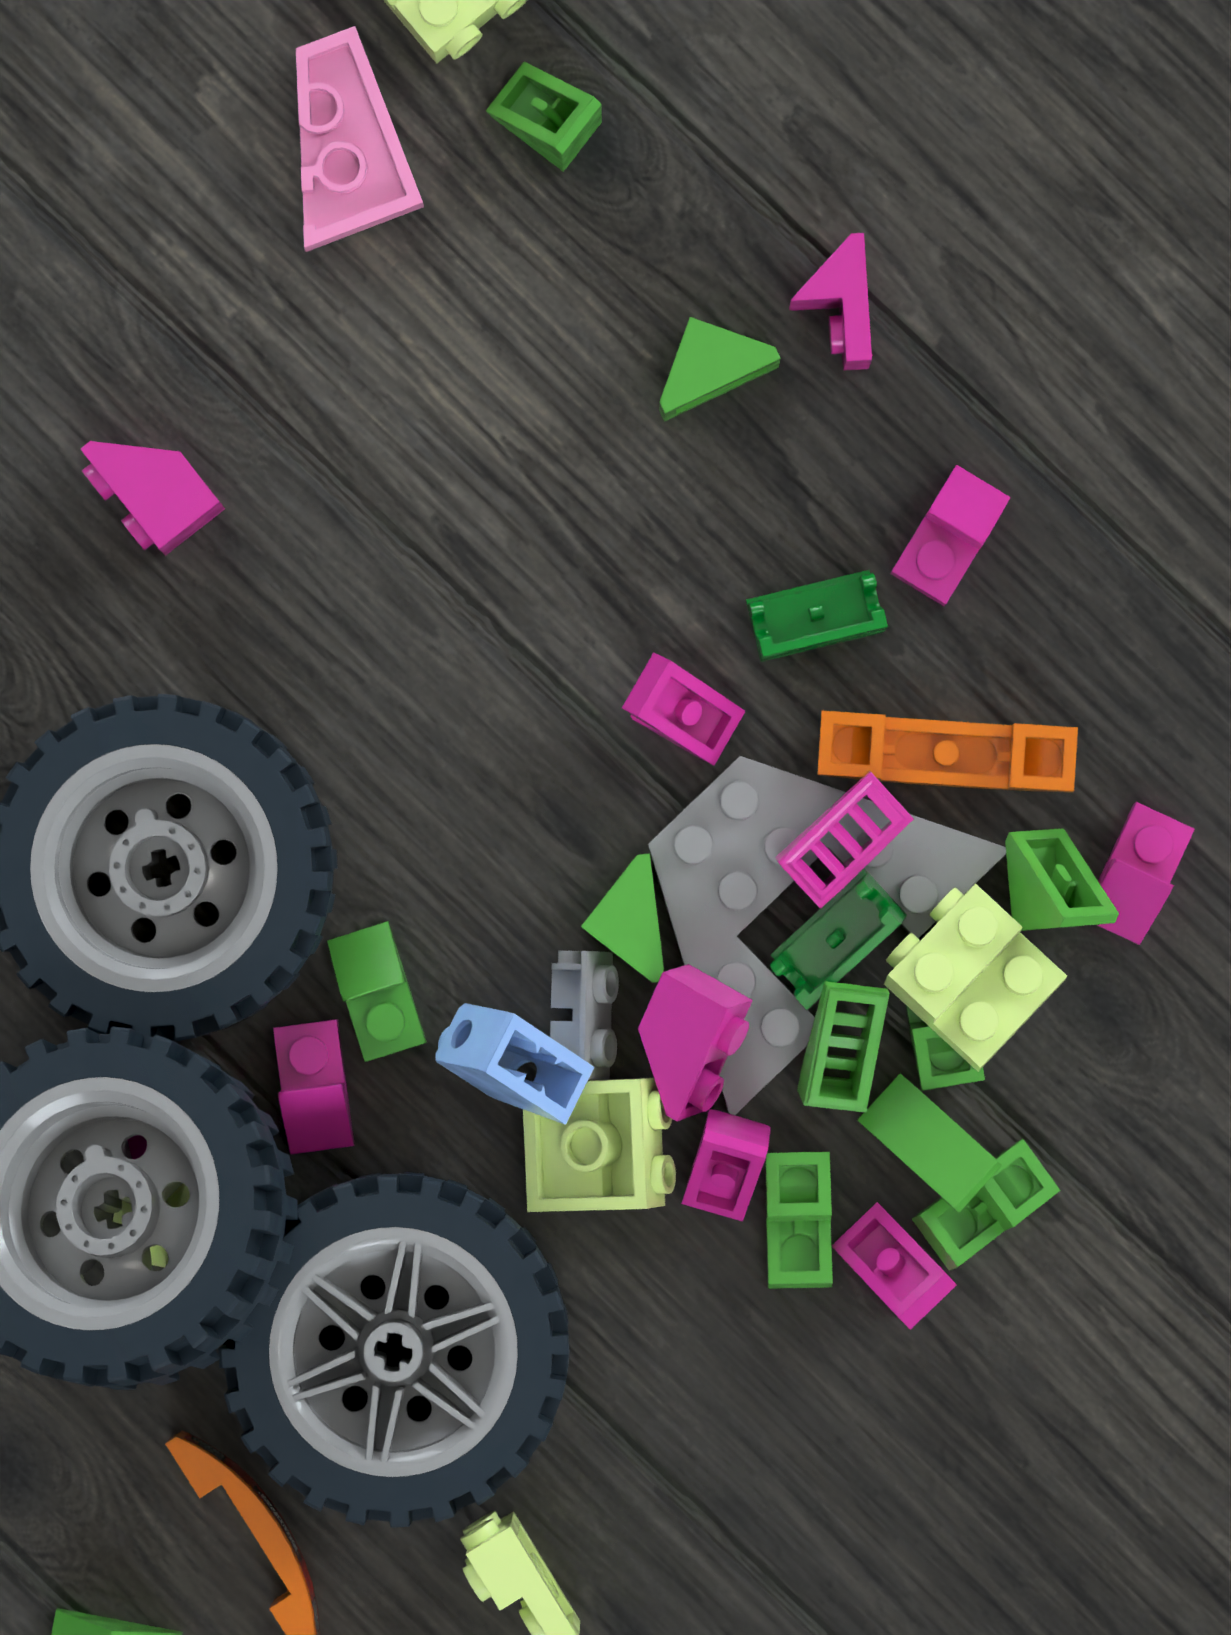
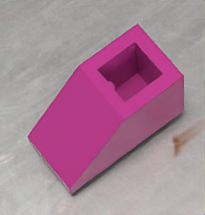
[81,441,225,556]
[638,964,753,1122]

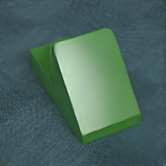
[327,921,427,1062]

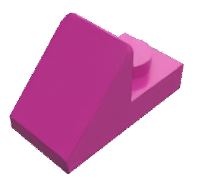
[789,233,872,371]
[890,465,1011,606]
[622,652,745,766]
[1097,802,1195,945]
[273,1019,355,1154]
[681,1109,770,1222]
[832,1202,957,1330]

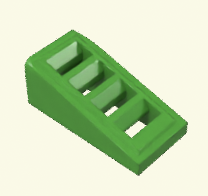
[797,981,890,1113]

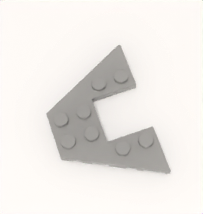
[648,756,1006,1115]

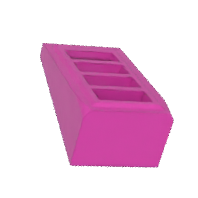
[775,771,914,909]

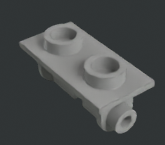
[550,951,619,1080]

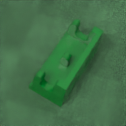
[746,570,888,662]
[770,869,907,1010]

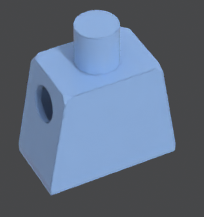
[436,1003,594,1124]

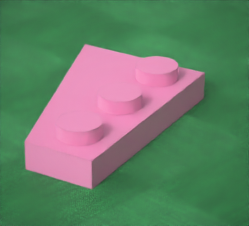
[296,26,424,252]

